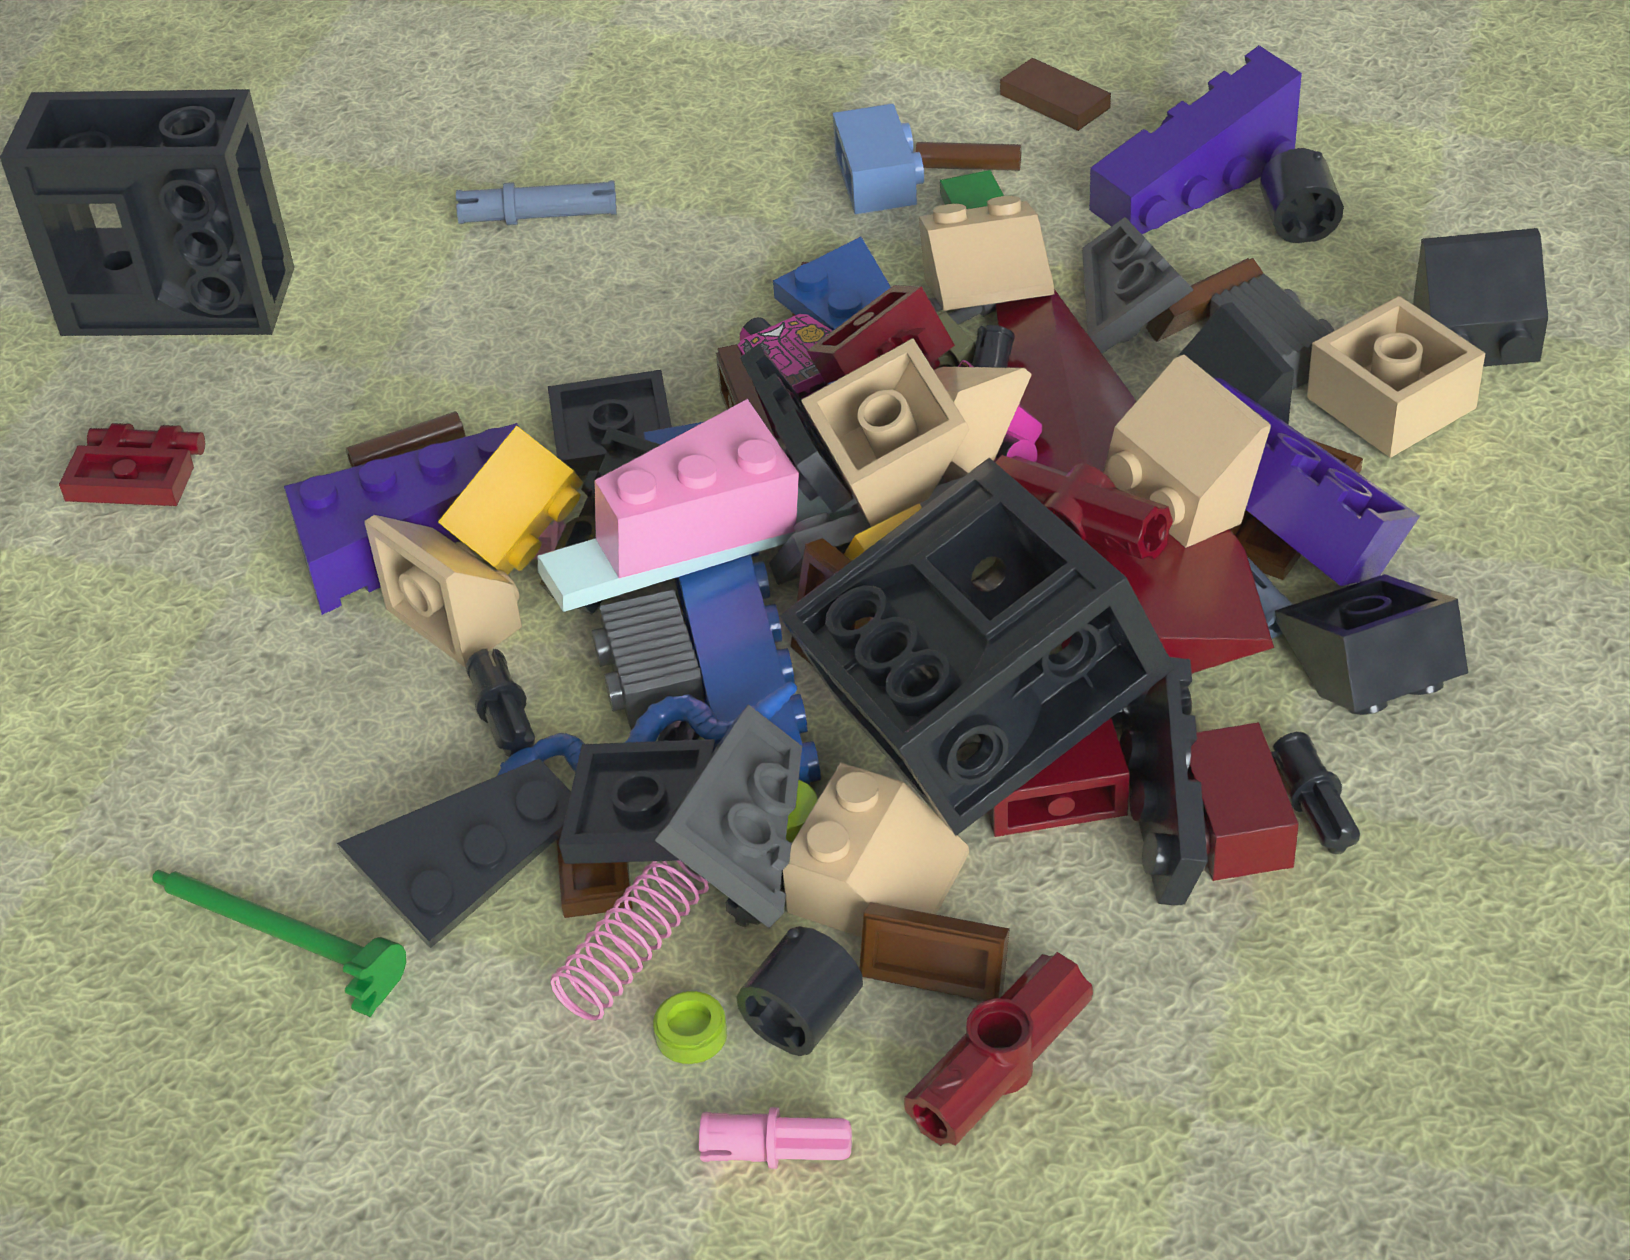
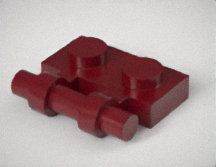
[59,423,205,506]

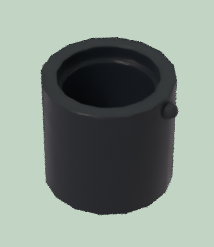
[1260,148,1344,243]
[736,926,863,1056]

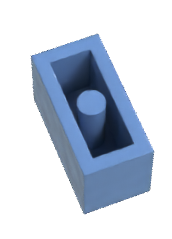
[833,103,924,214]

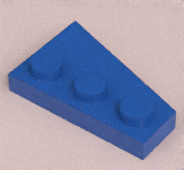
[773,237,891,331]

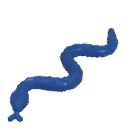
[497,681,797,776]

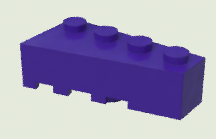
[1089,45,1302,234]
[1214,378,1420,586]
[284,423,519,615]

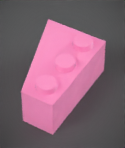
[595,399,799,579]

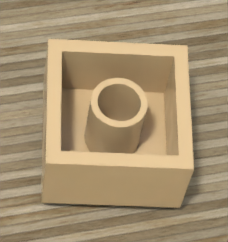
[1307,296,1485,458]

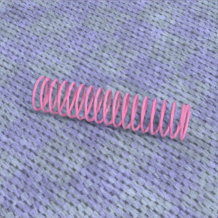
[550,860,709,1021]

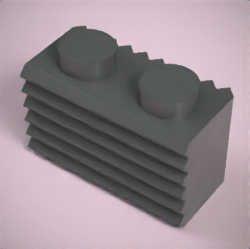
[1210,273,1334,390]
[592,590,705,730]

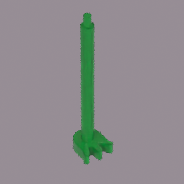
[152,870,406,1017]

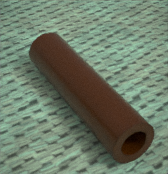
[916,142,1022,171]
[346,411,466,468]

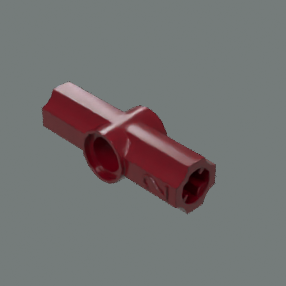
[995,455,1173,559]
[904,952,1093,1146]

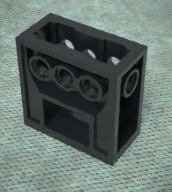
[0,89,295,336]
[779,458,1175,836]

